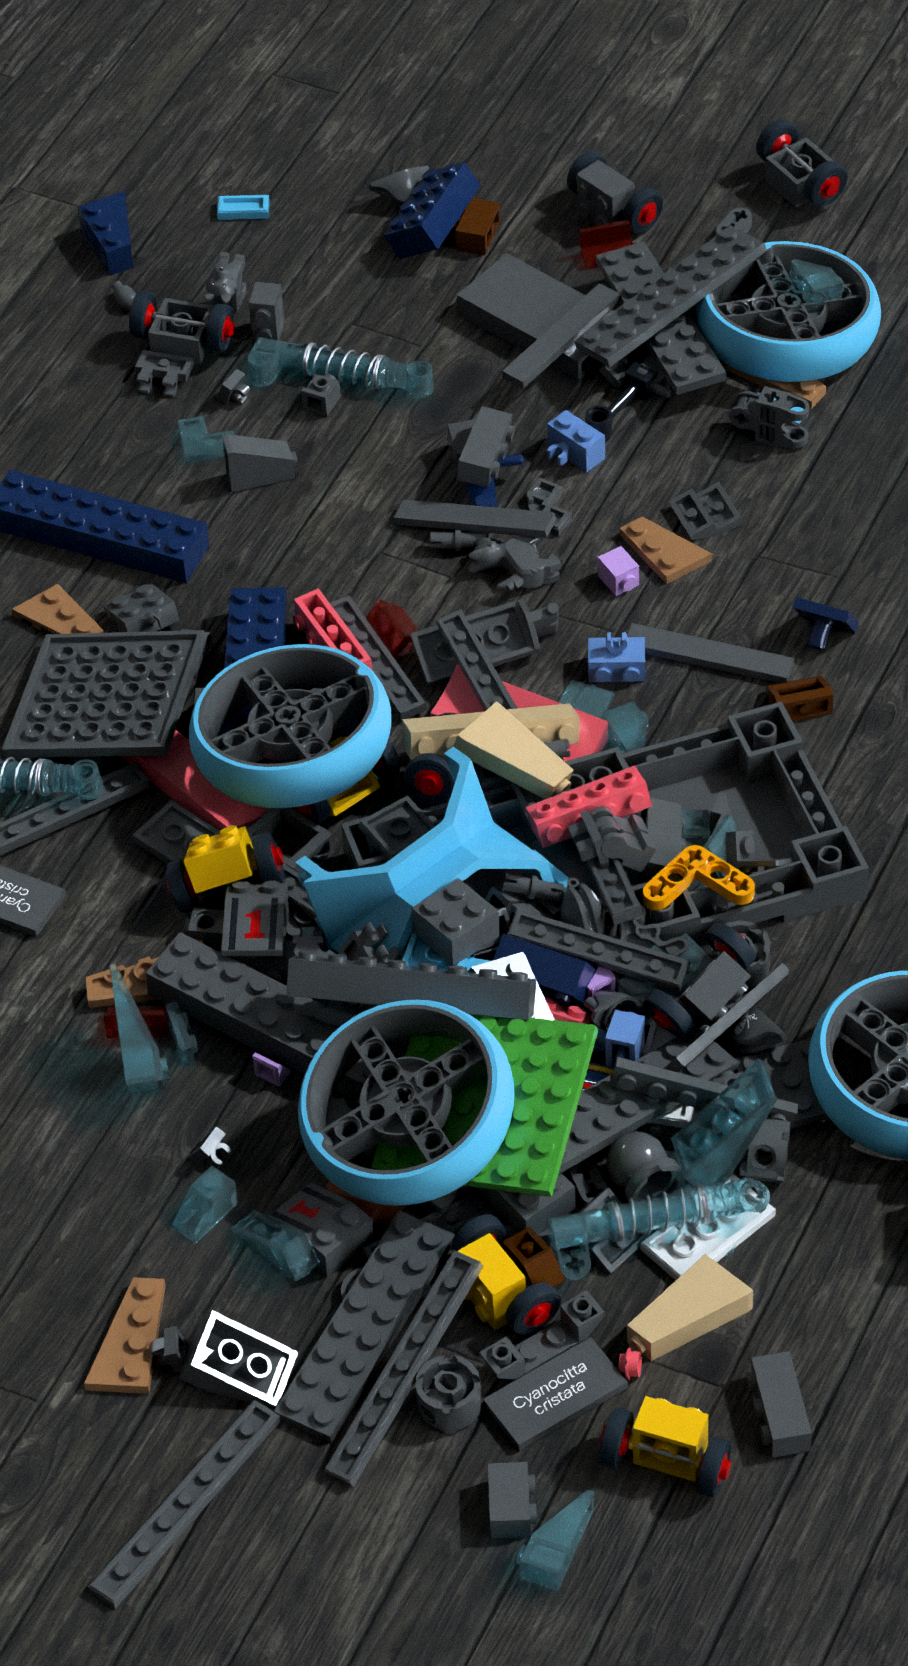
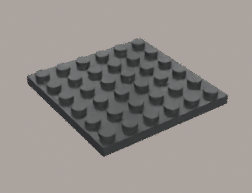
[2,630,207,758]

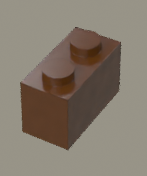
[452,198,501,255]
[503,1227,566,1289]

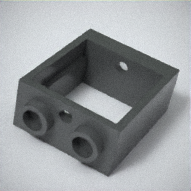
[246,808,334,874]

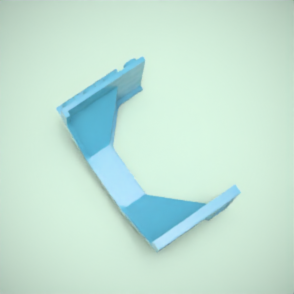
[295,747,555,955]

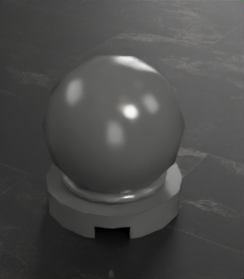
[606,1131,684,1212]

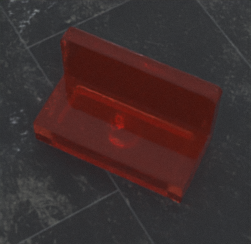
[579,220,633,269]
[365,600,419,658]
[104,1006,169,1038]

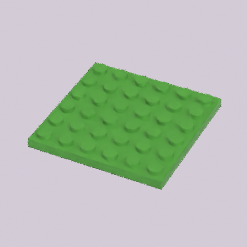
[371,1014,598,1197]

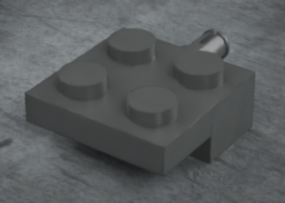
[103,584,180,632]

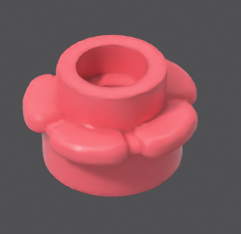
[619,1348,642,1380]

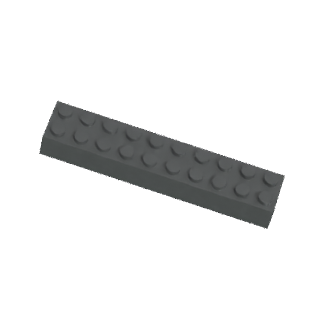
[146,932,407,1101]

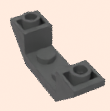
[479,1290,605,1380]

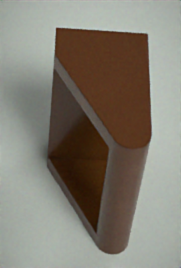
[766,676,833,721]

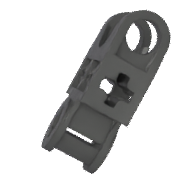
[728,386,810,449]

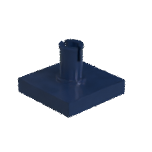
[793,597,859,650]

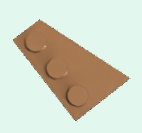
[620,517,712,584]
[12,584,104,634]

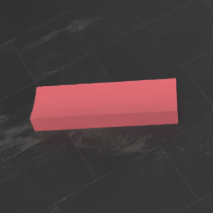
[430,664,608,762]
[120,730,269,831]

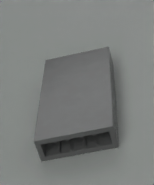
[456,253,614,381]

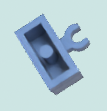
[547,410,605,473]
[588,632,645,682]
[593,1010,645,1068]

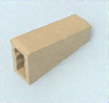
[454,701,574,799]
[627,1254,753,1361]

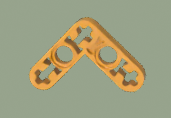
[643,845,755,911]

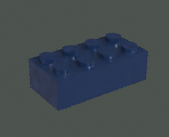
[384,162,481,259]

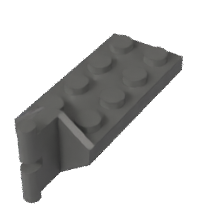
[410,599,559,687]

